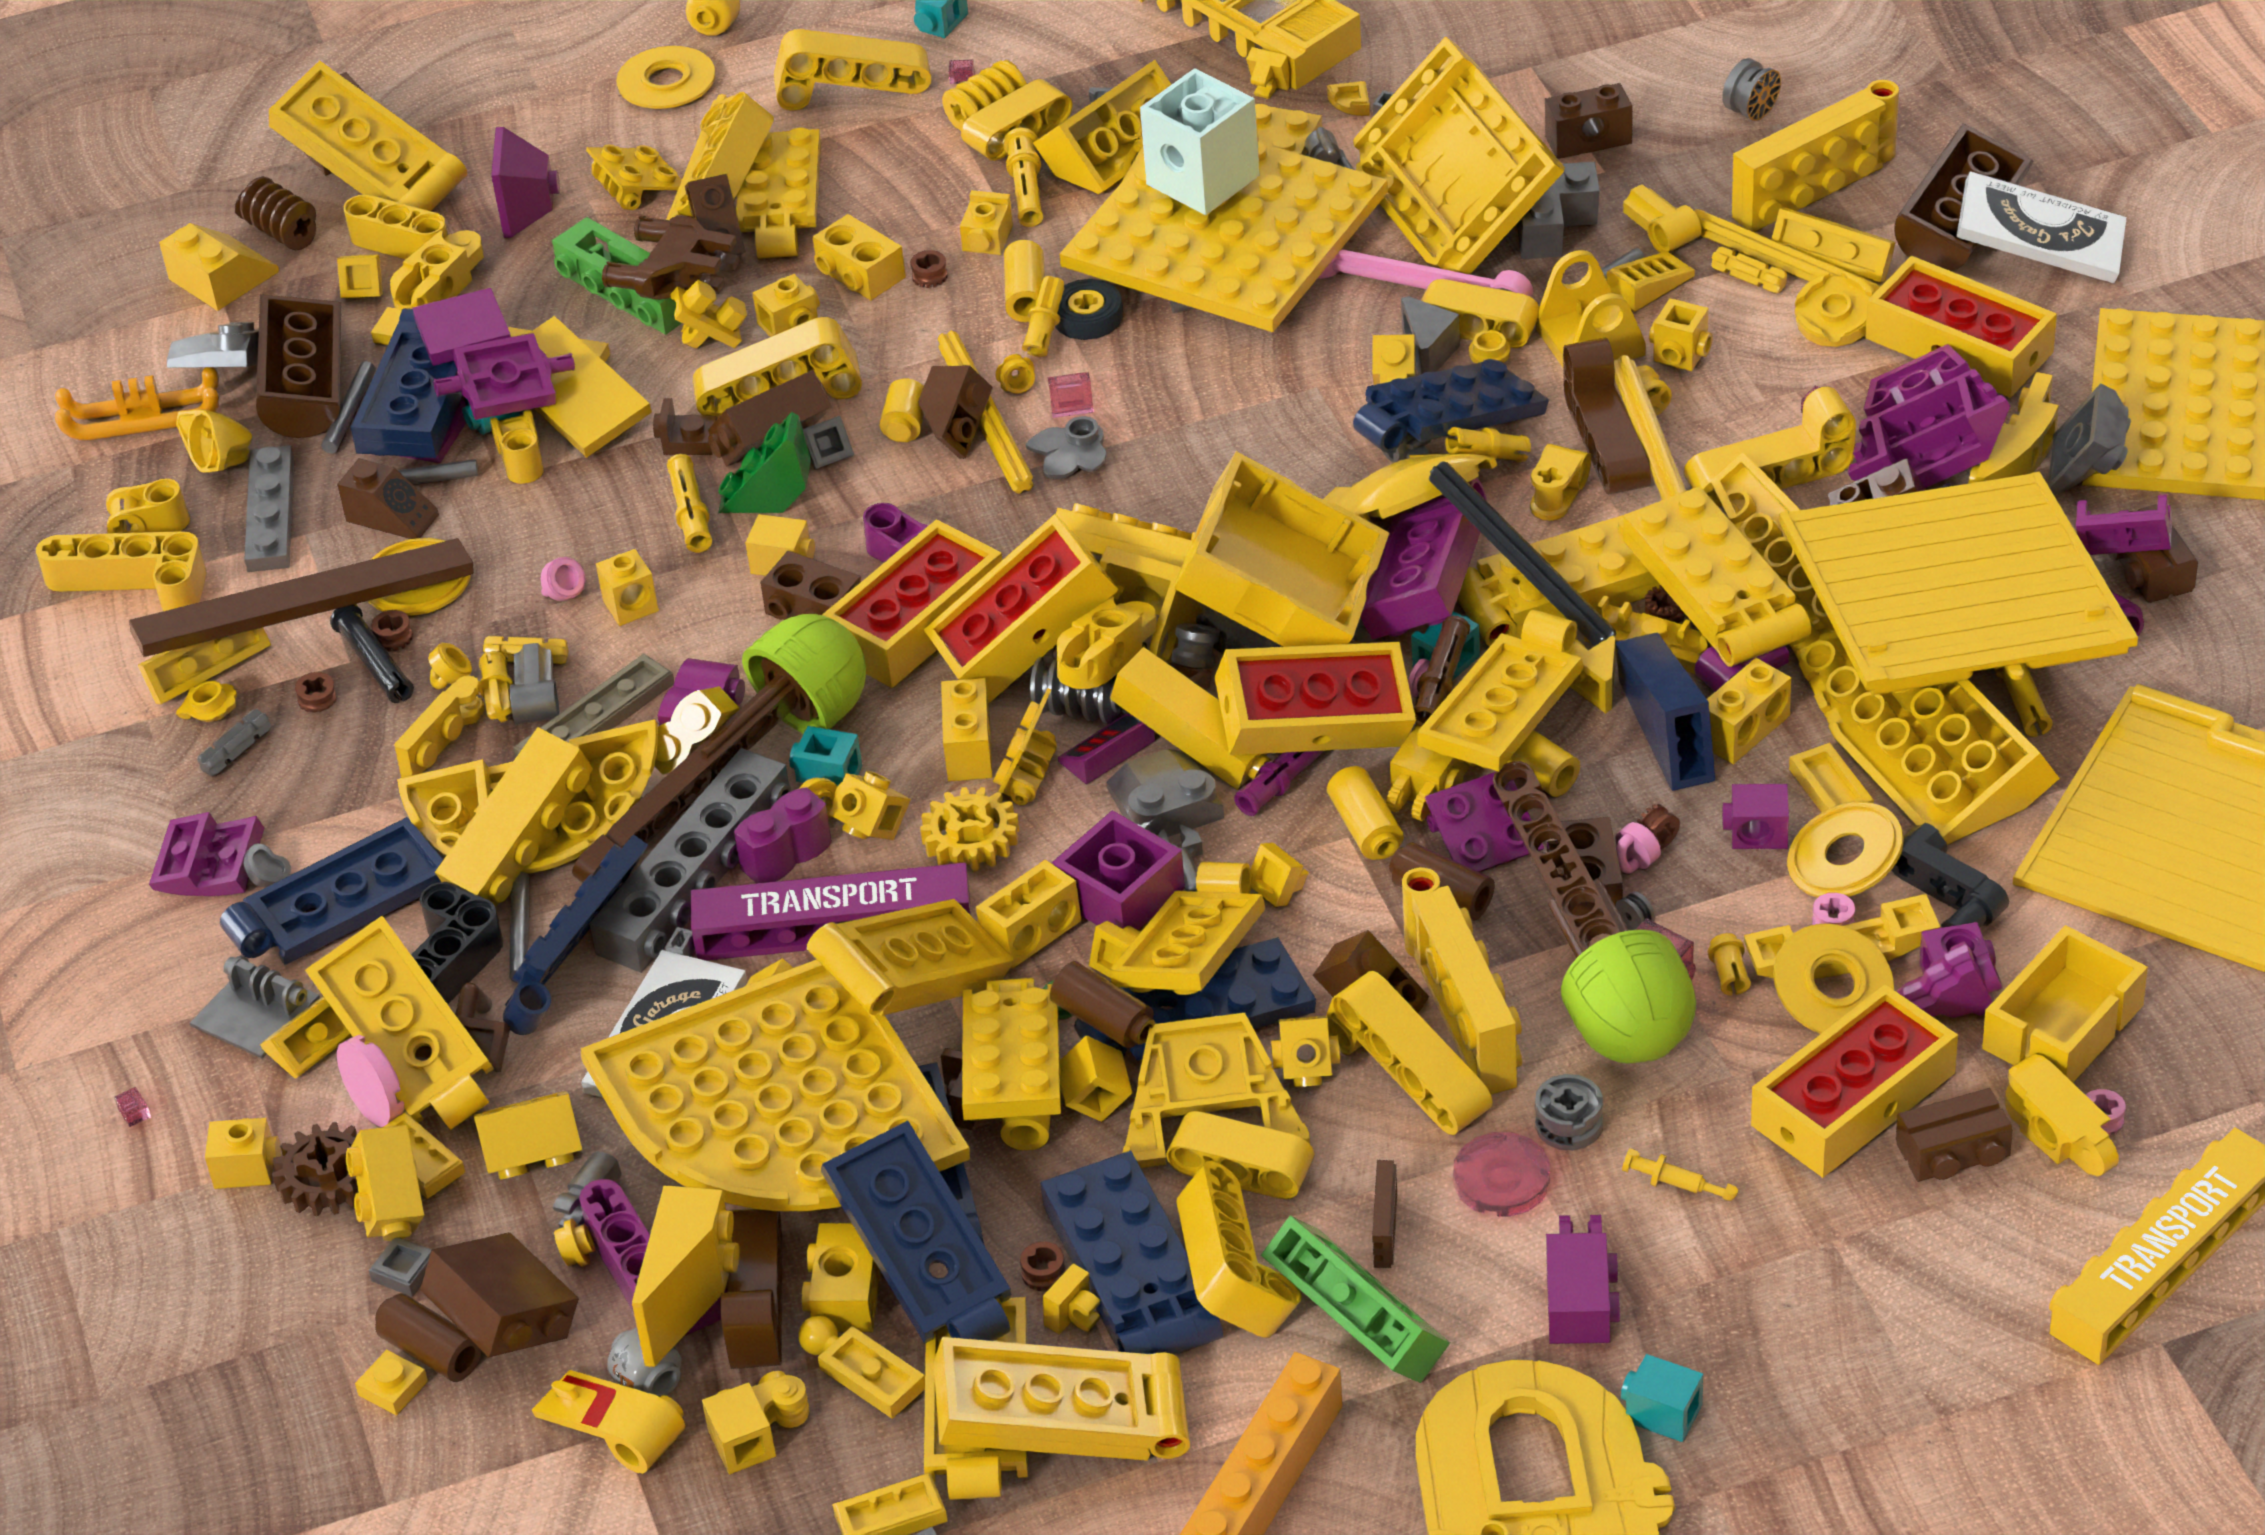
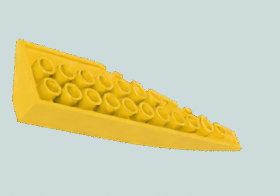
[1711,452,2060,845]

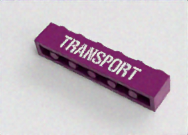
[691,863,972,961]

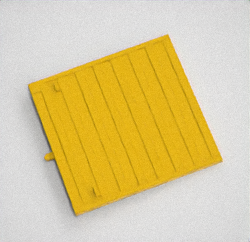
[1779,471,2138,695]
[2013,684,2265,972]

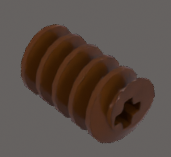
[235,176,317,251]

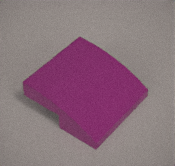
[149,812,265,896]

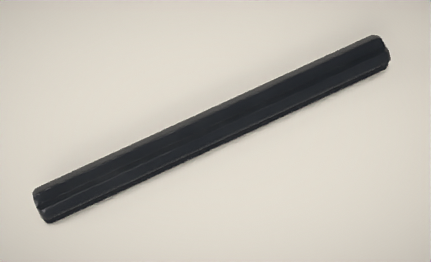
[1429,461,1617,646]

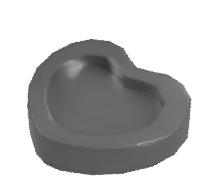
[244,843,291,887]

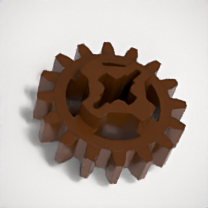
[272,1122,359,1216]

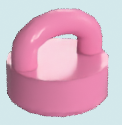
[540,557,586,601]
[1615,822,1661,874]

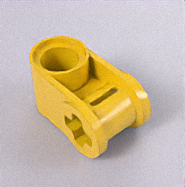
[490,409,544,484]
[1530,443,1591,521]
[106,479,190,533]

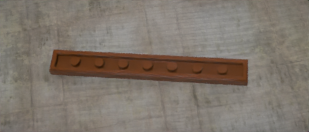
[129,538,474,657]

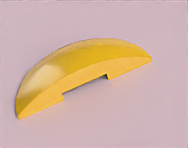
[397,719,658,873]

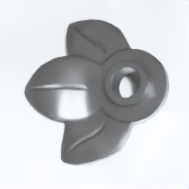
[1026,416,1106,479]

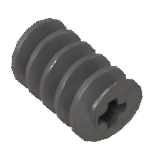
[1030,657,1121,724]

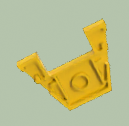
[1122,1013,1310,1168]

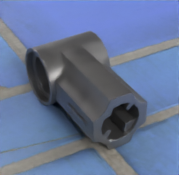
[510,643,559,724]

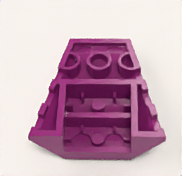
[1848,344,2010,488]

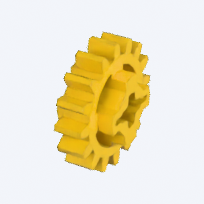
[920,787,1020,872]

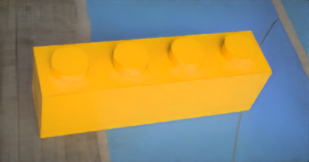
[435,727,593,908]

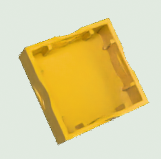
[1174,451,1389,647]

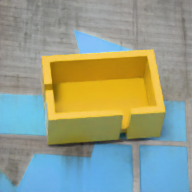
[1982,925,2148,1083]

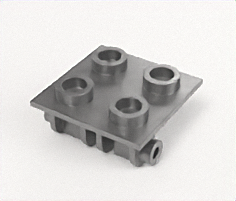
[190,955,320,1059]

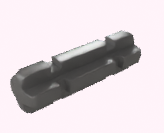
[197,709,271,776]

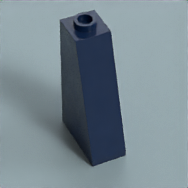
[1615,632,1716,791]

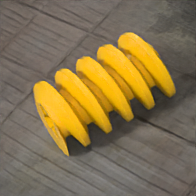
[942,60,1027,131]

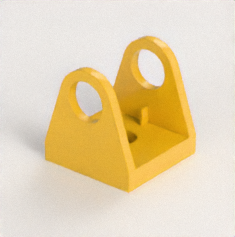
[1536,250,1646,368]
[1099,546,1203,664]

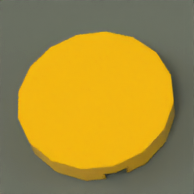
[1794,272,1874,347]

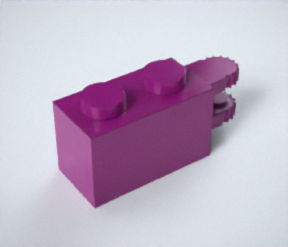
[1546,1215,1620,1344]

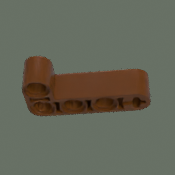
[1563,337,1651,495]
[721,1208,782,1369]

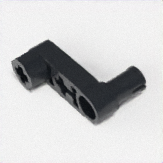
[1891,823,2009,928]

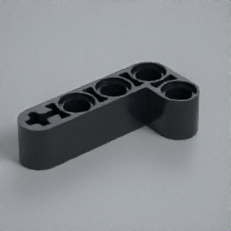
[411,882,503,1004]

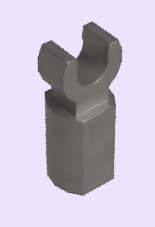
[553,1151,622,1228]

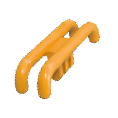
[55,367,219,440]

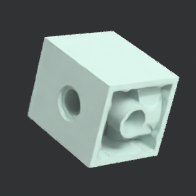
[1140,68,1260,215]

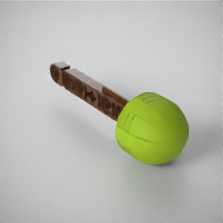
[572,614,866,883]
[1493,761,1696,1064]

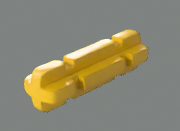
[1711,247,1787,294]
[483,636,569,665]

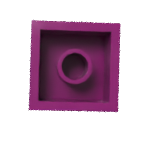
[1051,810,1185,930]

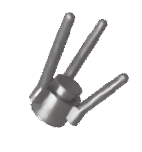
[1305,127,1354,170]

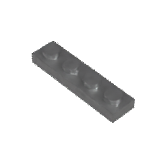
[244,445,294,572]

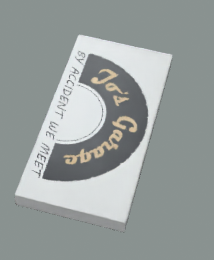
[1957,171,2127,283]
[581,950,747,1098]

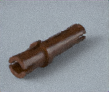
[1414,616,1470,727]

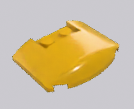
[1323,454,1497,521]

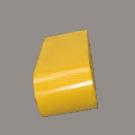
[961,79,1073,161]
[343,194,448,260]
[1421,279,1539,348]
[1166,1111,1315,1200]

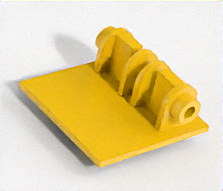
[586,144,682,210]
[993,688,1057,805]

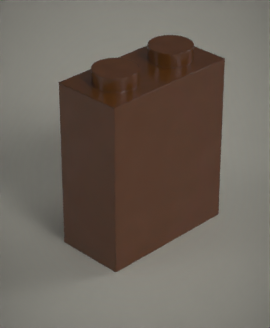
[708,370,832,467]
[420,1232,579,1357]

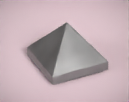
[803,416,854,469]

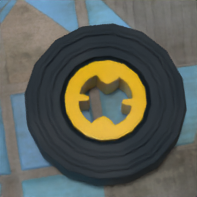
[1055,279,1123,340]

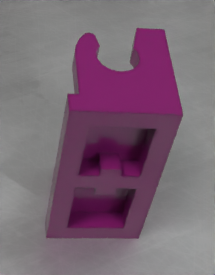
[2076,494,2172,555]

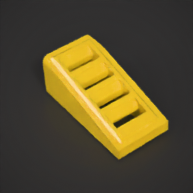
[1607,251,1695,312]

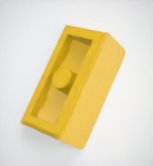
[259,996,352,1078]

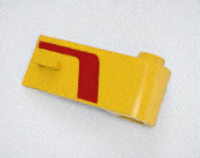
[532,1370,685,1474]

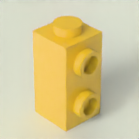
[346,1125,424,1241]

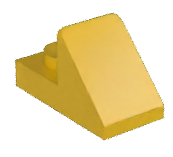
[1569,636,1615,714]

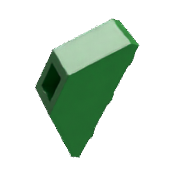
[718,412,811,513]

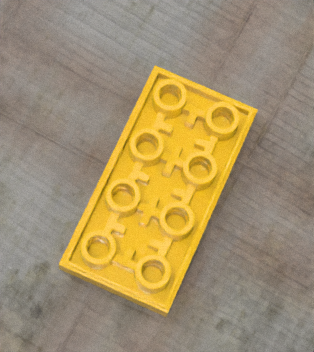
[528,316,652,458]

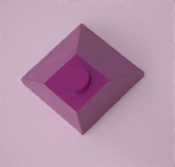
[491,127,560,238]

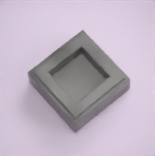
[369,1238,431,1297]

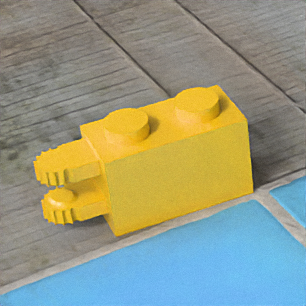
[1386,724,1476,821]

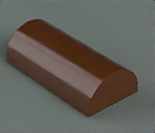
[1894,123,2034,271]
[256,294,341,438]

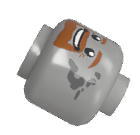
[607,1327,682,1397]

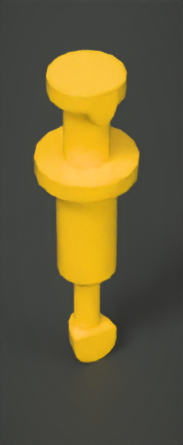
[1622,1148,1738,1201]

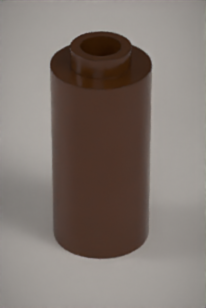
[1389,842,1495,921]
[1050,961,1155,1049]
[375,1293,482,1382]

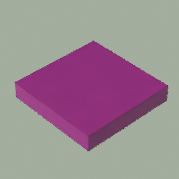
[412,288,511,366]

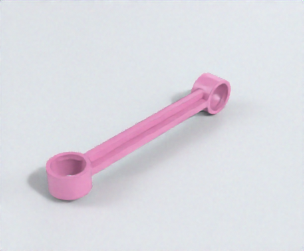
[1317,249,1533,297]

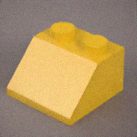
[159,223,279,311]
[473,1090,582,1180]

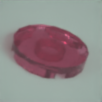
[1453,1132,1550,1217]

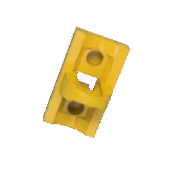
[670,280,747,349]

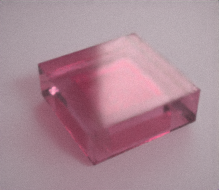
[1047,372,1093,418]

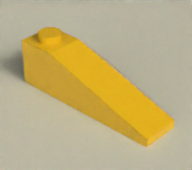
[1033,60,1172,194]

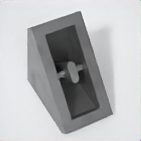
[1401,296,1460,375]

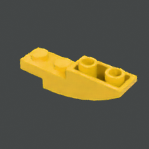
[1968,372,2059,484]

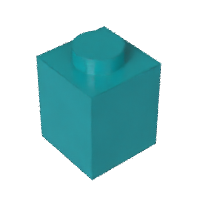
[1621,1354,1703,1442]

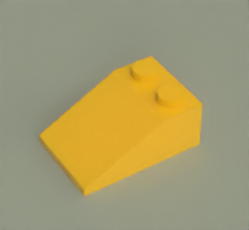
[632,1186,739,1367]

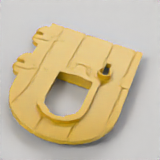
[1416,1360,1676,1535]

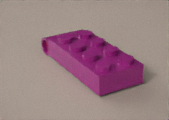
[1360,478,1487,639]

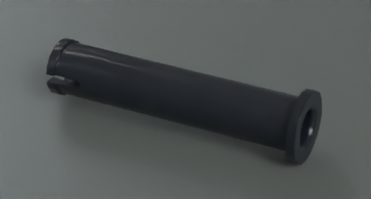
[330,604,414,703]

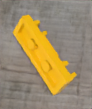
[1771,207,1896,283]
[1584,595,1712,674]
[138,627,271,704]

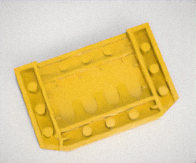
[1353,36,1565,274]

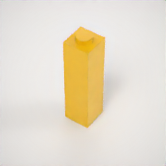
[1110,647,1271,790]

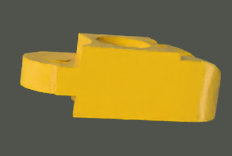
[390,230,484,309]
[1057,597,1156,689]
[2005,1054,2119,1177]

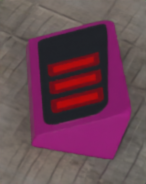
[1058,714,1155,785]

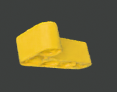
[774,29,931,111]
[675,92,774,216]
[692,317,862,418]
[1683,387,1856,507]
[36,531,206,611]
[1326,971,1493,1135]
[1176,1161,1302,1338]

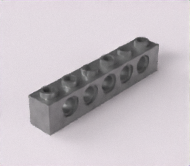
[589,748,791,973]

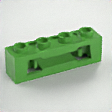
[552,217,682,335]
[1261,1215,1450,1383]

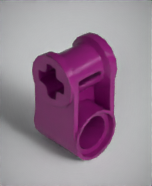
[863,503,928,563]

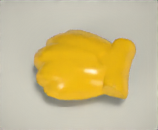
[176,681,237,723]

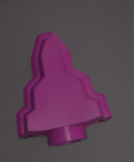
[1896,941,2003,1018]

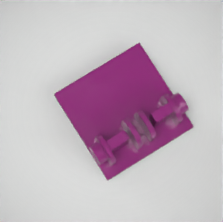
[1425,772,1544,872]

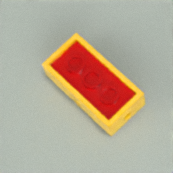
[1865,256,2057,398]
[924,514,1119,703]
[822,519,1002,688]
[1214,642,1416,755]
[1751,984,1958,1178]

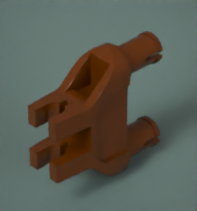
[602,215,740,300]

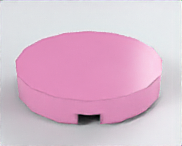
[337,1035,405,1127]

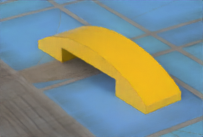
[1744,894,1941,979]

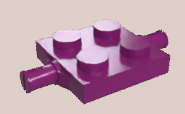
[433,333,575,420]

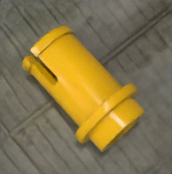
[1707,933,1751,996]

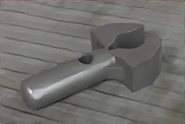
[1158,825,1203,892]

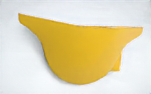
[176,410,252,473]

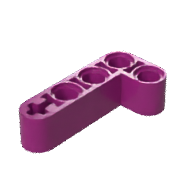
[579,1179,728,1337]

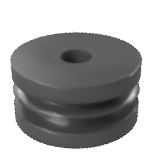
[1616,891,1655,930]

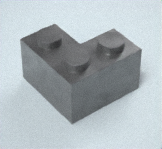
[1516,162,1600,259]

